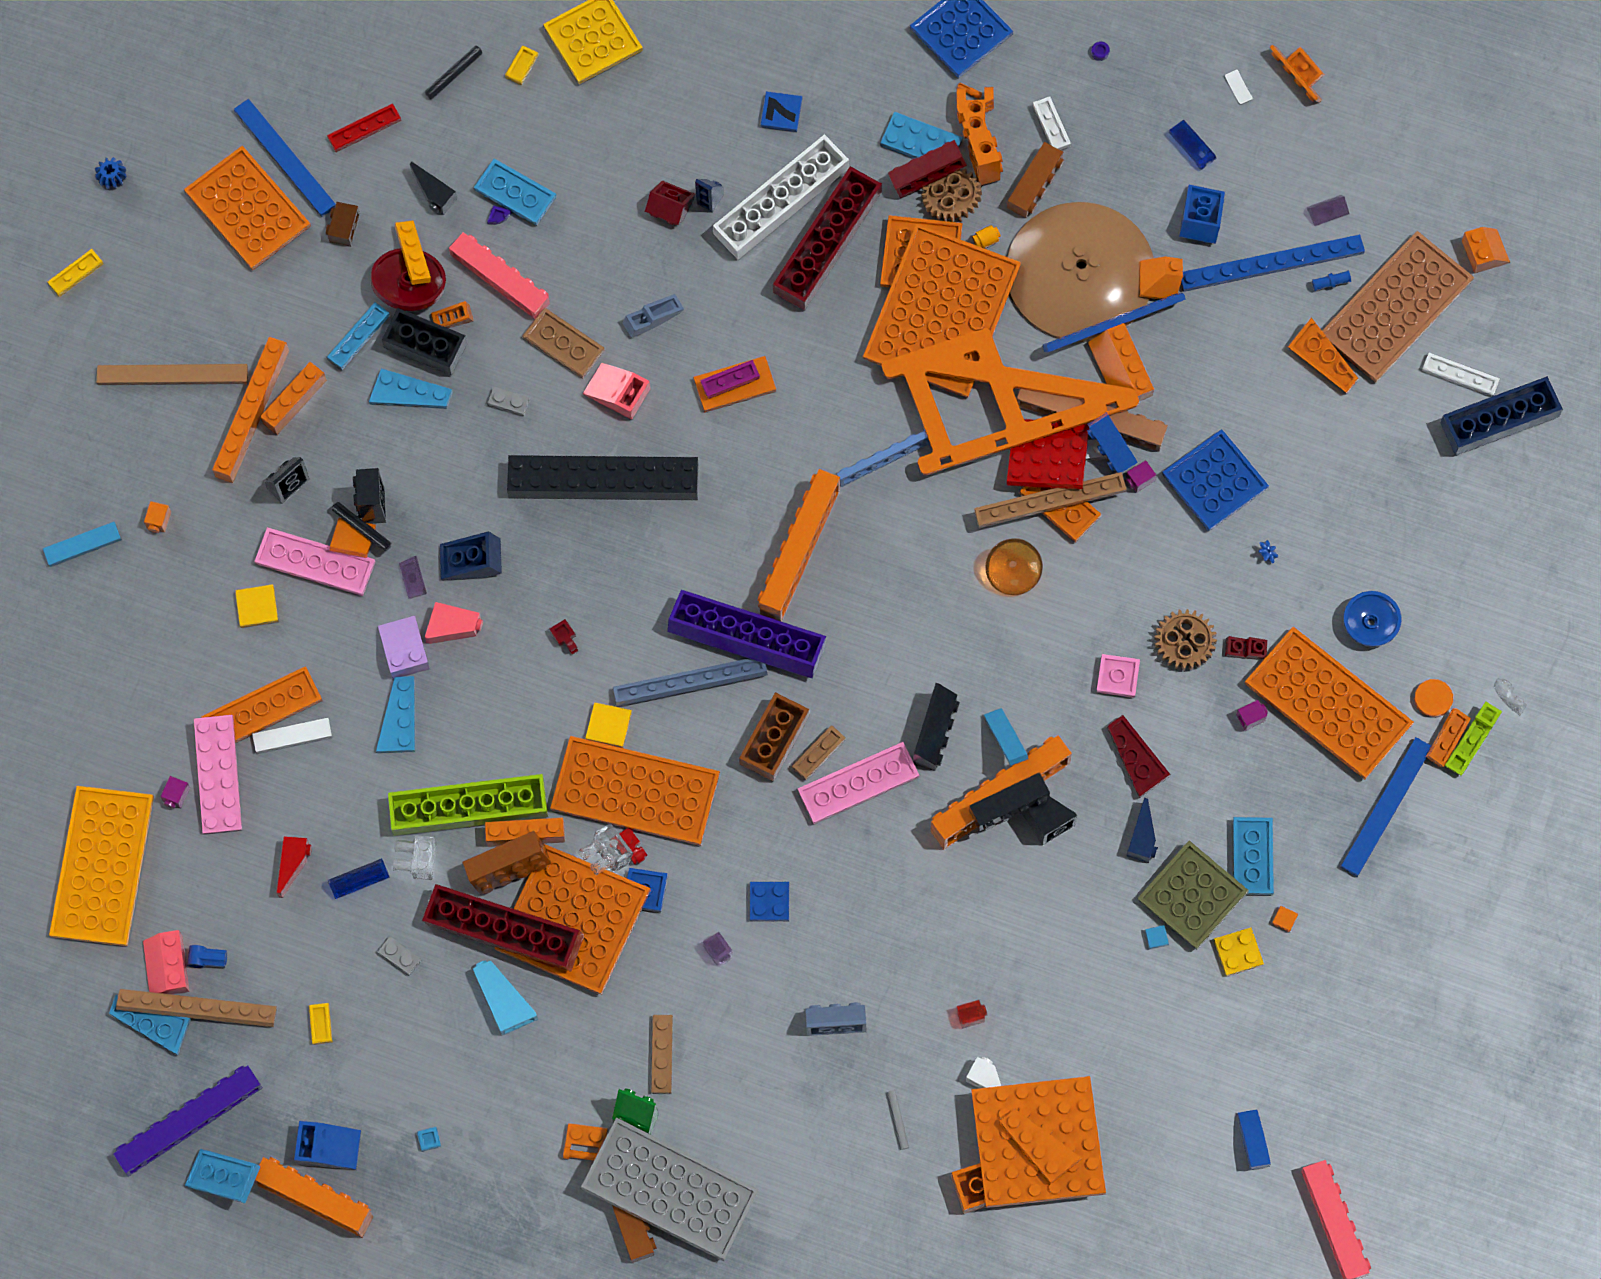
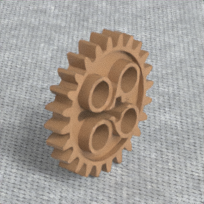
[922,168,982,222]
[1154,609,1217,671]

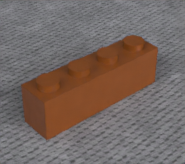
[1007,142,1065,218]
[612,1205,657,1263]

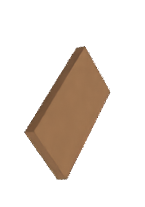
[523,308,605,378]

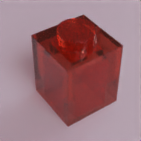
[956,1000,987,1029]

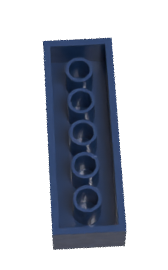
[1440,376,1563,456]

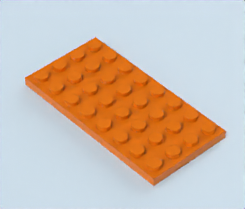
[1244,627,1414,780]
[550,736,720,846]

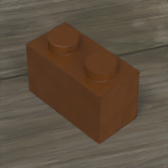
[326,202,360,247]

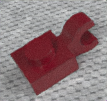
[549,619,578,655]

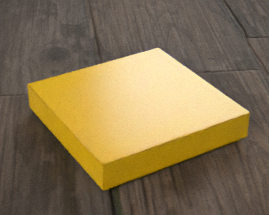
[235,584,279,628]
[585,702,632,748]

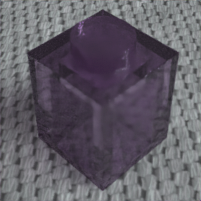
[703,932,733,965]

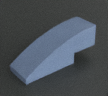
[623,294,684,338]

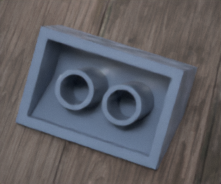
[806,1002,866,1036]

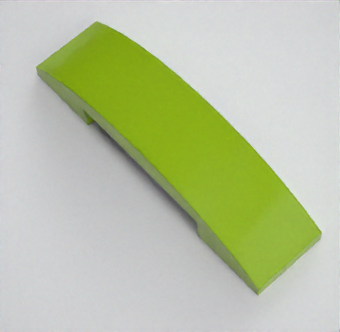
[1445,701,1502,776]

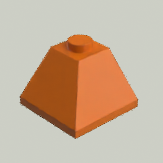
[1139,256,1183,299]

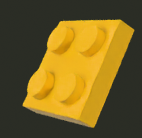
[1214,928,1264,977]

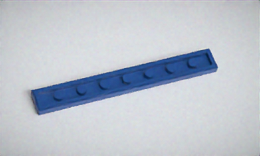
[234,98,336,217]
[1042,293,1186,352]
[1340,737,1431,877]

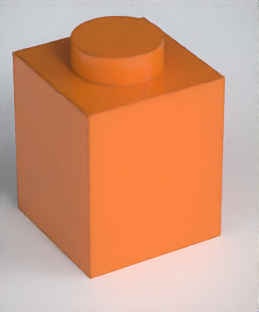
[144,501,171,533]

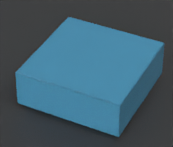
[1145,925,1169,949]
[417,1127,441,1152]

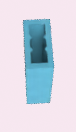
[473,960,538,1036]

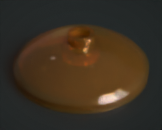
[985,538,1043,595]

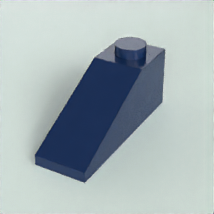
[695,179,724,212]
[1127,797,1158,863]

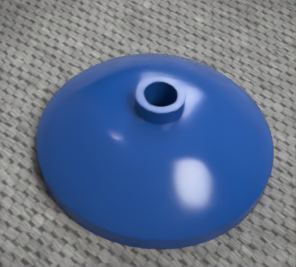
[1343,591,1402,647]

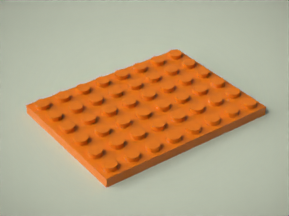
[863,223,1021,398]

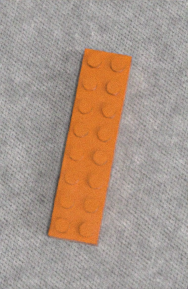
[757,469,840,622]
[930,735,1072,850]

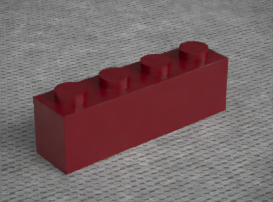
[888,140,967,198]

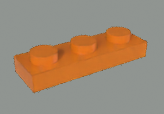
[1426,708,1471,767]

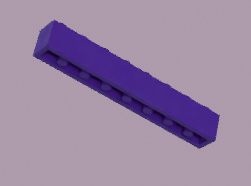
[113,1065,263,1177]

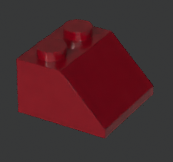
[644,180,696,225]

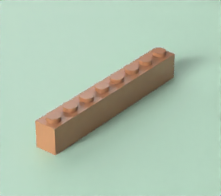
[1017,389,1168,452]

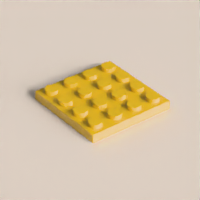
[543,0,643,85]

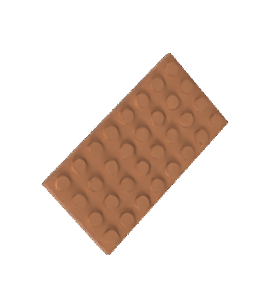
[1322,231,1474,383]

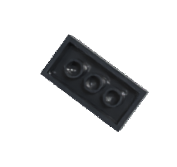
[382,308,467,376]

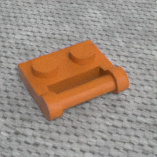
[563,1123,608,1161]

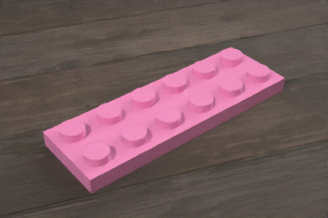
[254,527,376,596]
[194,715,242,834]
[798,742,920,824]

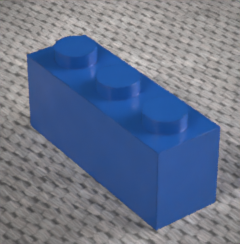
[1087,412,1138,473]

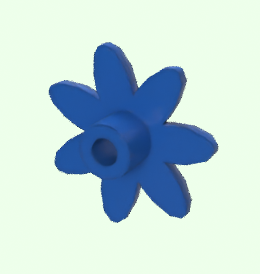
[1259,540,1278,563]

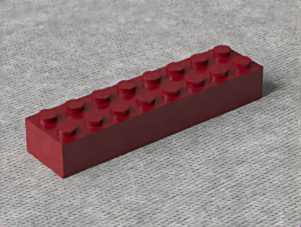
[773,166,882,310]
[422,884,584,972]

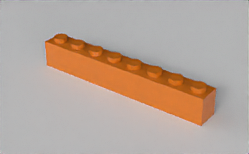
[212,337,289,483]

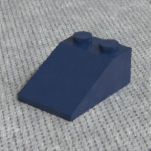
[440,531,502,580]

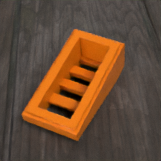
[431,301,474,328]

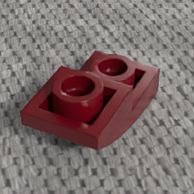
[1225,636,1268,659]

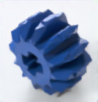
[95,157,127,189]

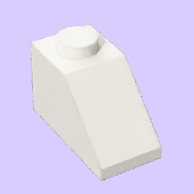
[966,1057,1001,1088]

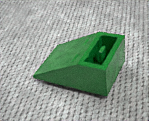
[612,1088,659,1135]

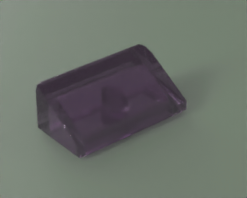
[1307,195,1350,226]
[399,556,427,599]

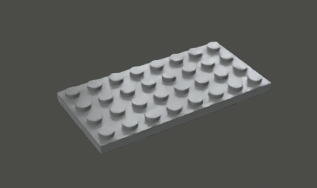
[580,1118,759,1261]

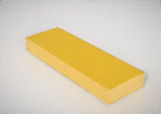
[47,249,104,297]

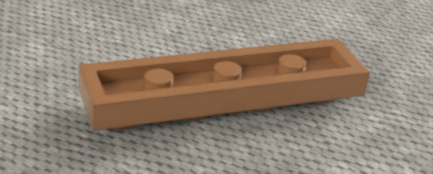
[651,1015,673,1094]

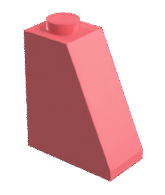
[425,602,483,644]

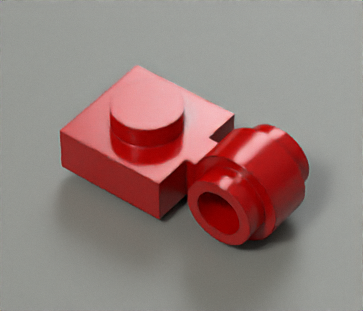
[613,828,648,865]

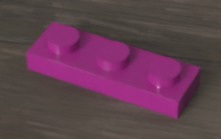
[700,360,760,399]

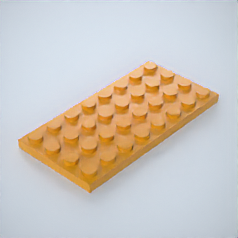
[49,786,154,946]

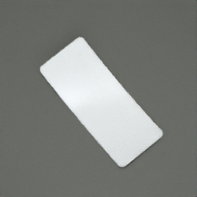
[1225,70,1253,104]

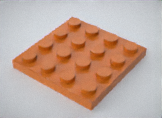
[880,215,963,288]

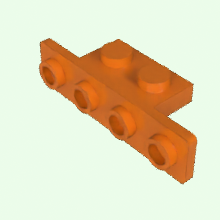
[1270,45,1325,103]

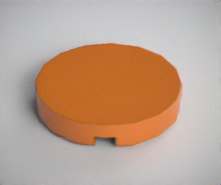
[1414,679,1453,718]

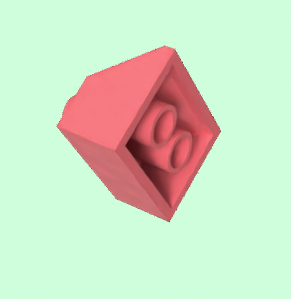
[143,930,189,995]

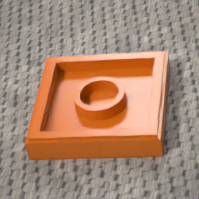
[330,518,376,558]

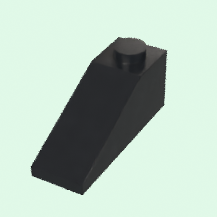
[410,161,457,215]

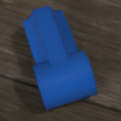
[187,945,227,968]

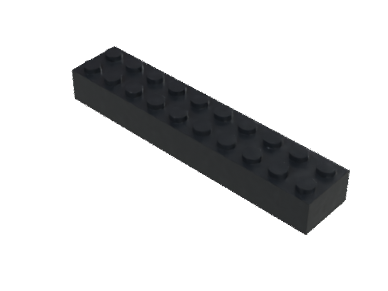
[507,455,699,500]

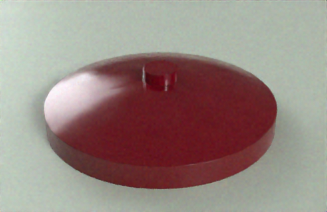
[371,248,446,311]

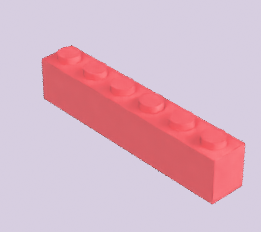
[449,232,550,319]
[1301,1160,1371,1279]

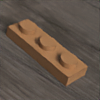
[792,725,846,781]

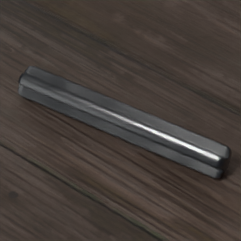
[425,45,482,99]
[332,502,392,551]

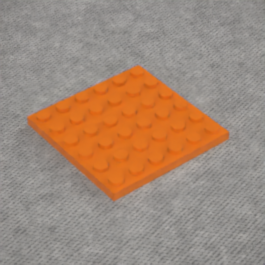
[495,844,651,995]
[971,1076,1106,1208]

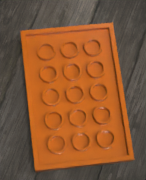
[184,145,311,271]

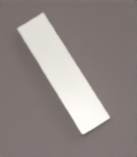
[1422,353,1500,397]
[253,718,332,754]

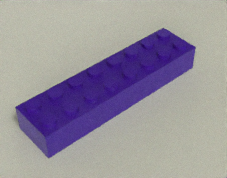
[667,589,826,679]

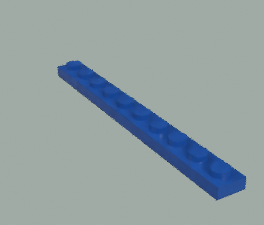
[1181,234,1365,292]

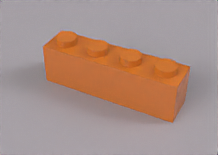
[260,362,327,435]
[485,818,565,847]

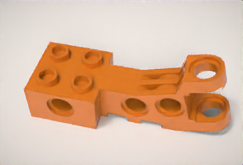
[957,87,1003,185]

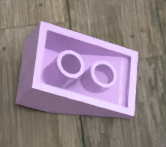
[378,616,430,679]

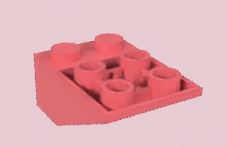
[583,363,651,420]

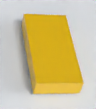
[505,45,539,85]
[309,1003,333,1045]

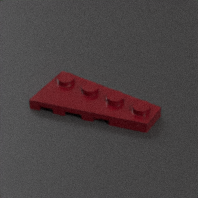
[1107,715,1171,799]

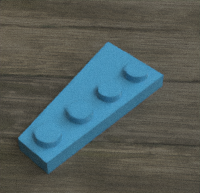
[369,368,453,409]
[109,995,191,1056]

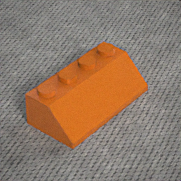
[1088,323,1154,408]

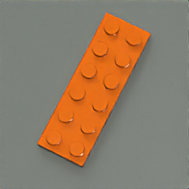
[201,666,323,743]

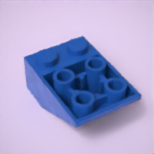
[294,1121,361,1170]

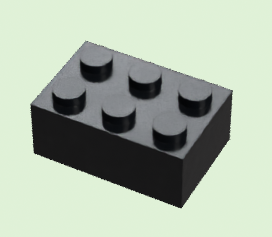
[353,468,386,524]

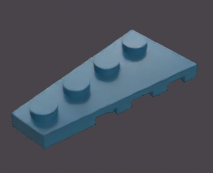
[376,676,415,753]

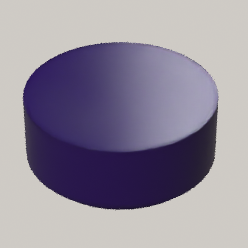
[1091,41,1110,61]

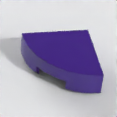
[487,205,511,225]

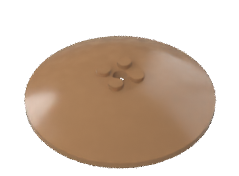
[1008,202,1153,342]

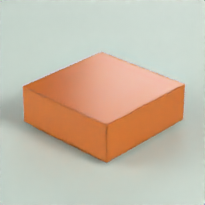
[1272,906,1298,932]

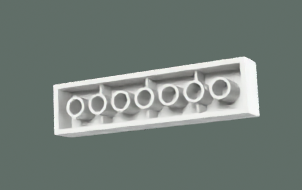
[713,134,849,260]

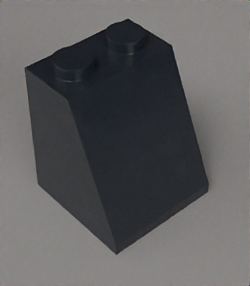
[1022,796,1077,845]

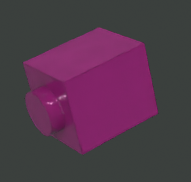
[1125,460,1156,493]
[1236,700,1268,731]
[160,776,190,809]

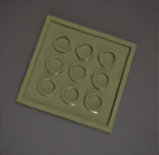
[1138,840,1249,950]

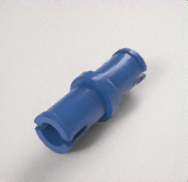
[1312,270,1351,291]

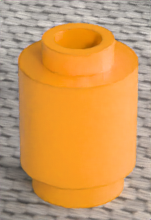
[972,225,1001,249]

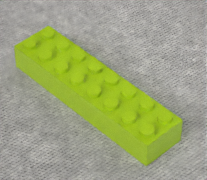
[388,774,548,836]

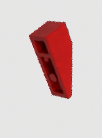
[277,836,312,898]

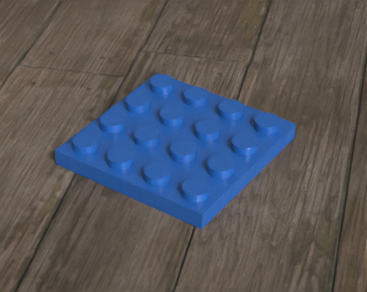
[910,0,1013,78]
[1162,429,1269,531]

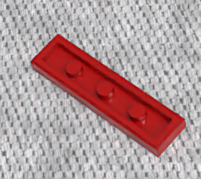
[327,103,402,152]

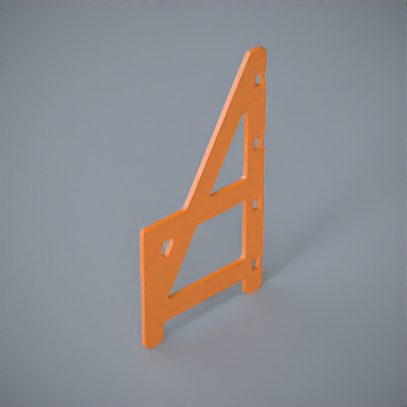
[882,328,1139,475]

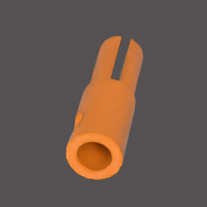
[957,82,982,99]

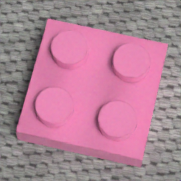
[1096,654,1140,698]

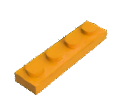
[395,220,431,285]

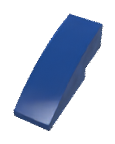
[1237,1109,1271,1170]

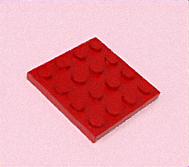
[1007,419,1089,489]

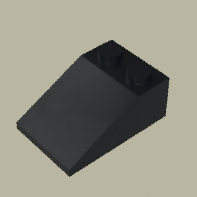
[265,457,310,504]

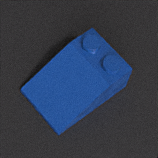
[1179,184,1225,244]

